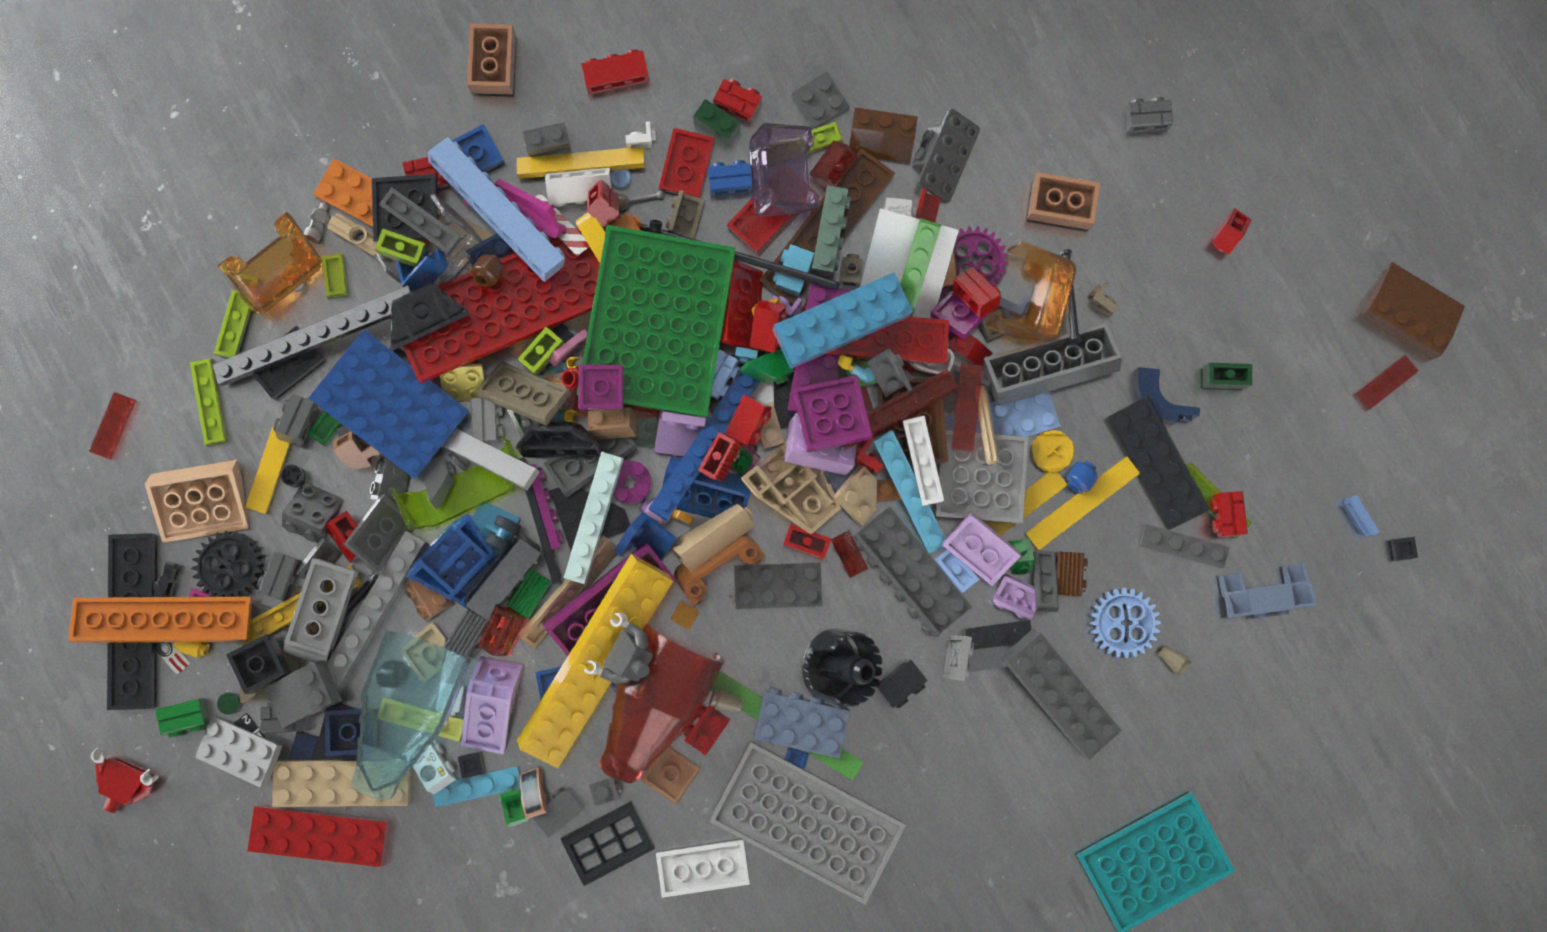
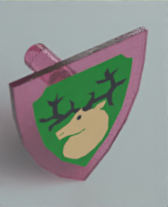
[730,438,761,476]

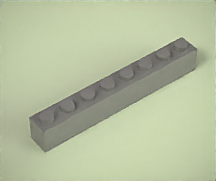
[327,531,429,695]

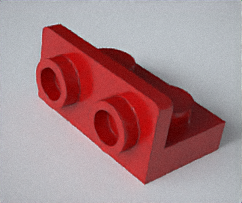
[683,705,731,756]

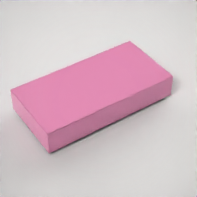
[549,329,588,367]

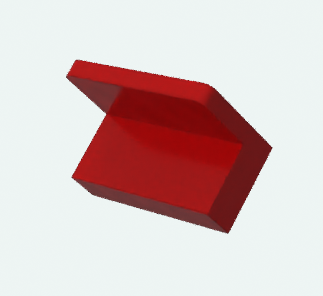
[914,188,941,223]

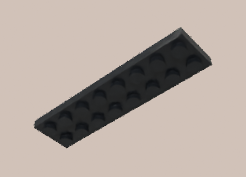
[107,533,155,710]

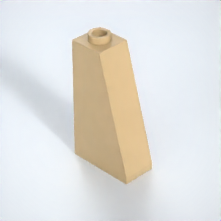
[671,504,755,572]

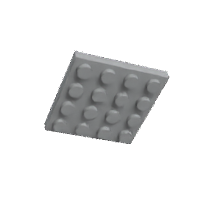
[935,430,1029,524]

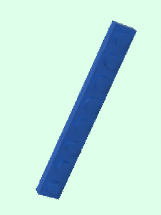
[649,371,761,521]

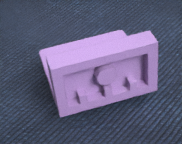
[654,410,706,456]

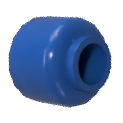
[1066,461,1099,494]

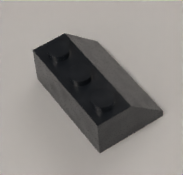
[962,620,1032,672]

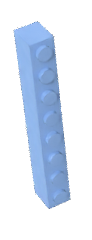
[428,137,565,282]

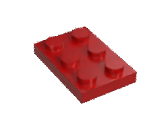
[658,128,715,198]

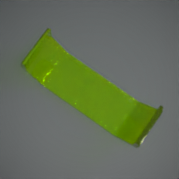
[392,436,519,530]

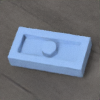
[934,550,980,594]

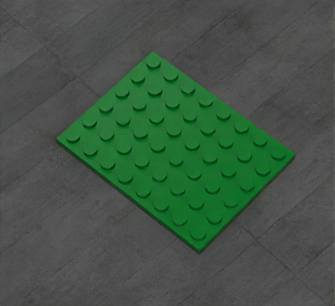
[577,225,736,418]

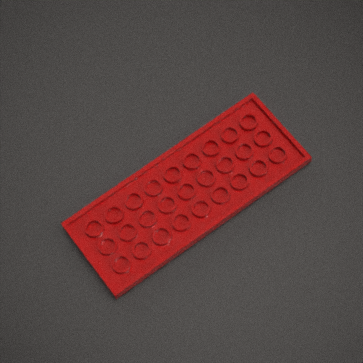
[390,227,600,384]

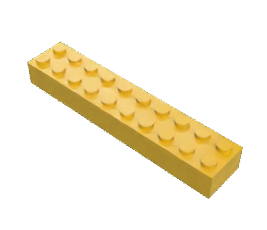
[517,553,673,768]

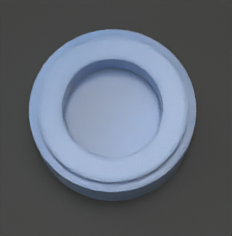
[610,169,631,190]

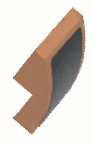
[520,767,547,819]

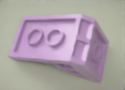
[461,656,523,755]

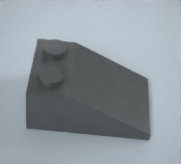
[265,660,342,729]

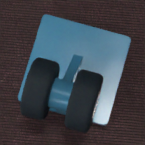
[472,500,521,556]

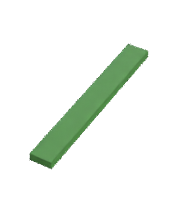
[705,668,864,781]

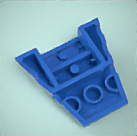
[406,513,516,614]

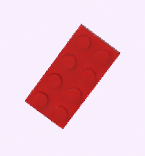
[720,260,763,351]

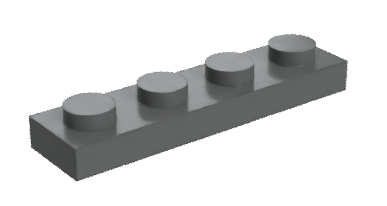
[379,187,462,255]
[1139,524,1229,568]

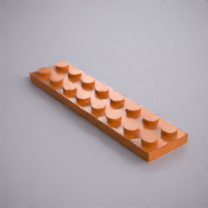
[68,597,253,643]

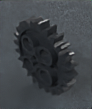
[191,531,265,597]

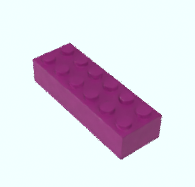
[787,283,851,415]
[543,542,676,656]

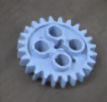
[1089,588,1161,658]

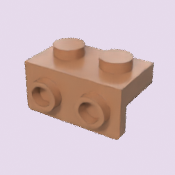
[404,579,453,622]

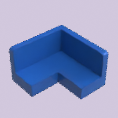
[395,249,448,291]

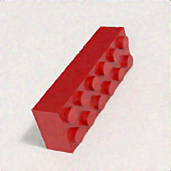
[247,804,392,867]

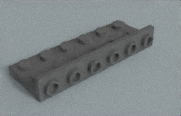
[853,507,972,637]

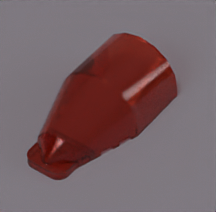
[599,624,725,783]

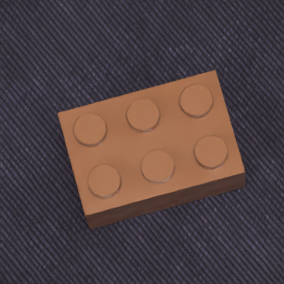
[467,23,516,95]
[1027,172,1100,230]

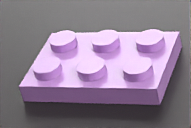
[942,512,1021,586]

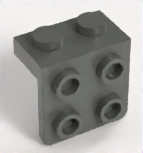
[282,483,341,543]

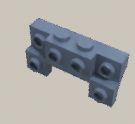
[1218,563,1317,619]

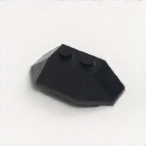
[516,422,605,457]

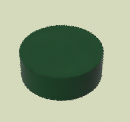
[217,692,241,715]

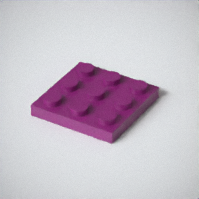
[793,375,872,453]

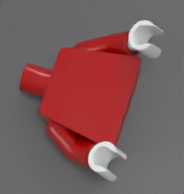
[91,747,159,813]

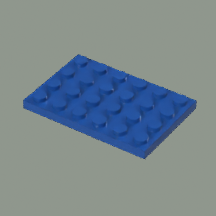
[308,329,469,479]

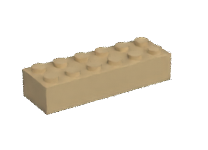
[272,759,412,807]

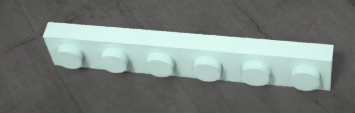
[564,452,624,584]

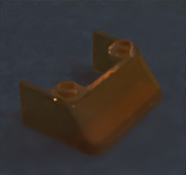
[986,241,1076,341]

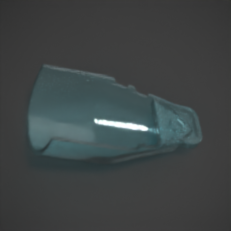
[351,630,472,801]

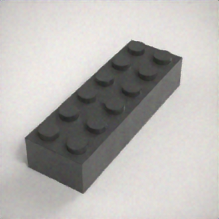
[984,323,1122,406]
[1001,629,1122,760]

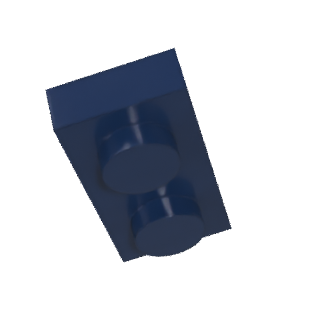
[465,233,513,268]

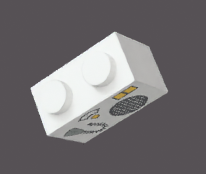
[406,740,456,795]

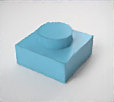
[735,347,758,364]

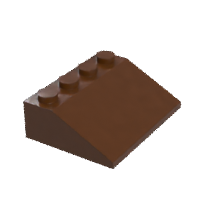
[1360,262,1465,360]
[877,376,948,469]

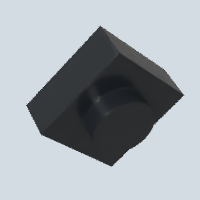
[1391,537,1418,561]
[458,752,485,778]

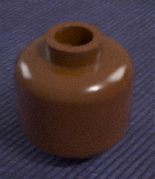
[471,254,504,287]

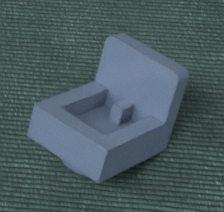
[998,295,1030,319]

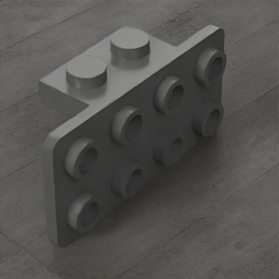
[913,109,980,202]

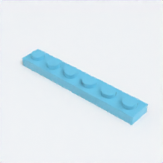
[873,430,946,554]

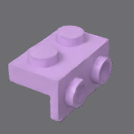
[993,573,1036,620]

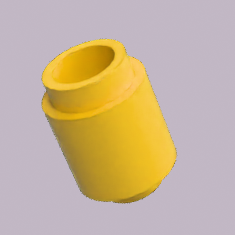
[174,642,210,659]

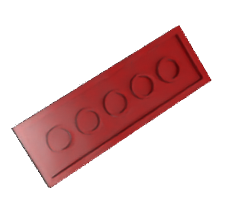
[826,317,949,364]

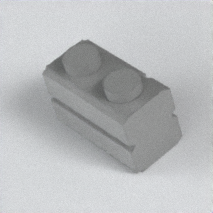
[470,398,504,443]

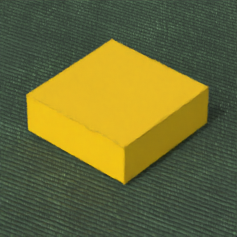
[670,600,699,630]

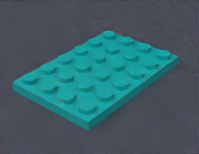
[1076,792,1236,932]

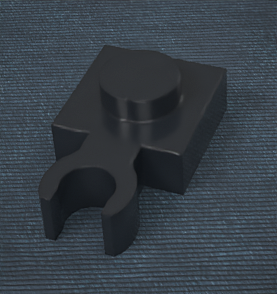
[153,561,178,597]

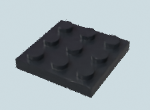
[372,174,439,243]

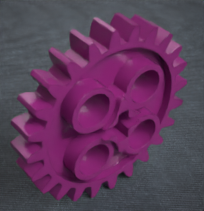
[954,226,1009,286]

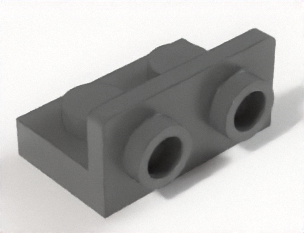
[867,349,913,397]

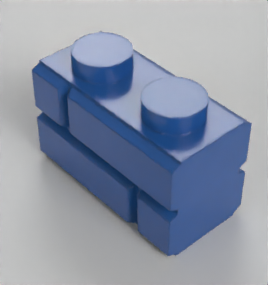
[708,160,753,196]

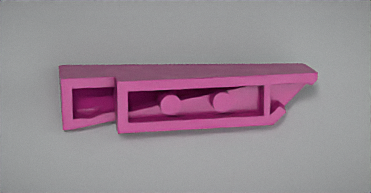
[463,179,566,238]

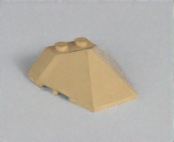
[741,441,841,534]

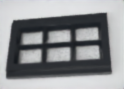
[560,801,655,886]

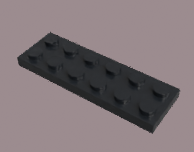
[1109,395,1210,529]

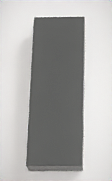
[1033,550,1059,612]

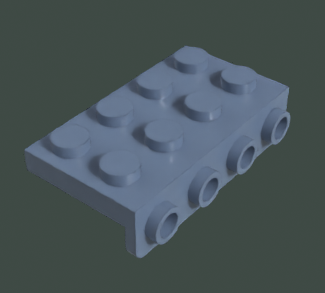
[754,687,850,758]

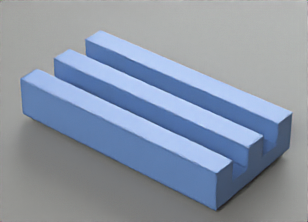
[1343,495,1380,537]

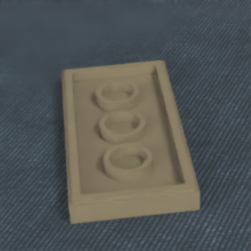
[476,361,571,425]

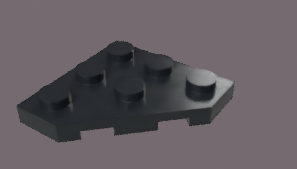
[549,487,631,552]

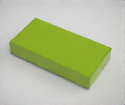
[321,253,349,299]

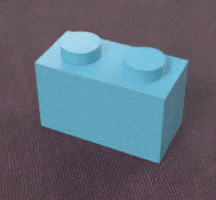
[773,244,815,297]

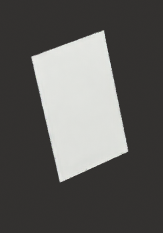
[860,208,959,319]

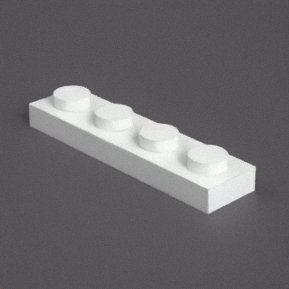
[903,416,944,506]

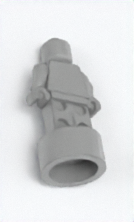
[303,202,330,243]

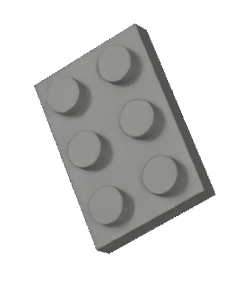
[943,635,974,682]

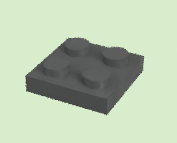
[792,72,850,129]

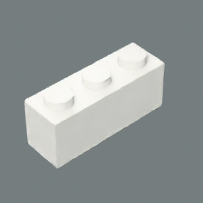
[545,168,612,207]

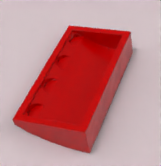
[726,165,816,257]

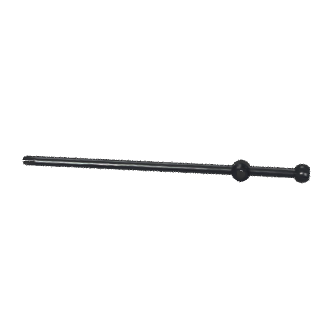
[608,216,839,290]

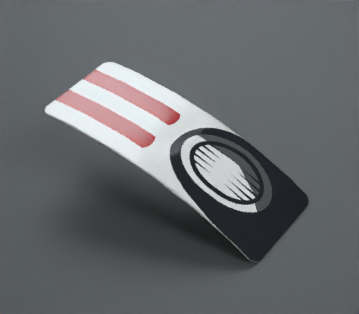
[154,642,190,674]

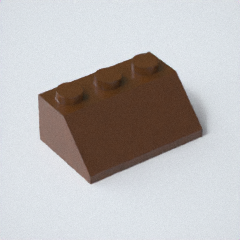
[848,107,918,164]

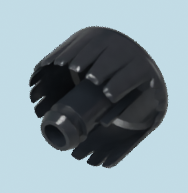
[802,628,883,707]

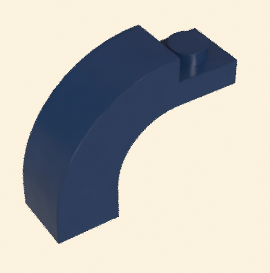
[1133,367,1200,425]

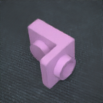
[771,295,803,318]

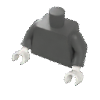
[584,613,653,684]

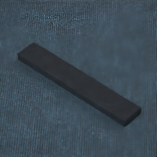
[518,457,563,585]

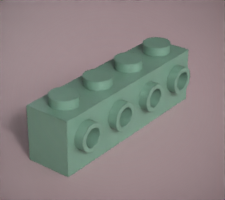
[811,185,851,278]

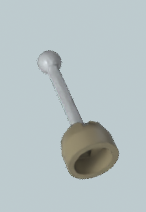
[618,191,665,211]

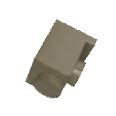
[839,254,864,288]

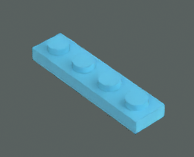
[433,766,520,807]

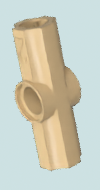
[327,213,387,262]

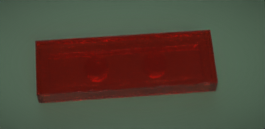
[1355,355,1419,411]
[89,392,136,460]

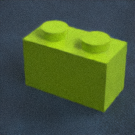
[375,229,426,267]
[518,327,564,376]

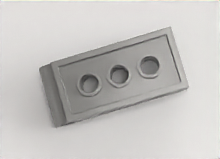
[283,558,359,664]

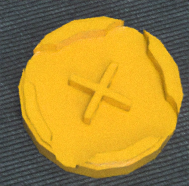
[1031,430,1075,472]

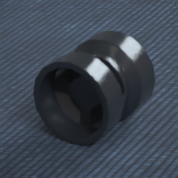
[280,464,308,488]

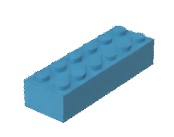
[772,272,913,369]

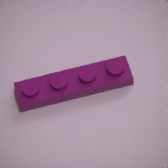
[530,464,564,550]

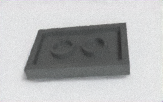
[344,494,415,573]

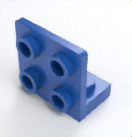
[614,511,677,561]

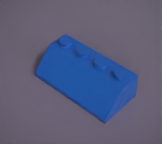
[662,456,751,518]

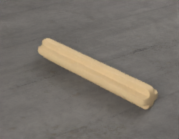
[974,385,999,465]

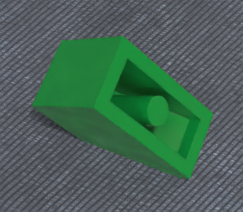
[740,349,794,385]

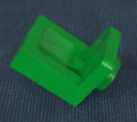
[1008,539,1034,574]
[498,789,529,828]

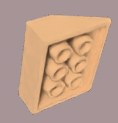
[145,460,249,543]

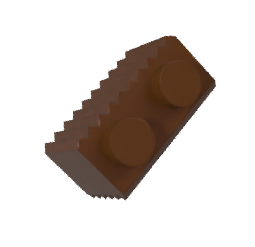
[1055,551,1088,597]

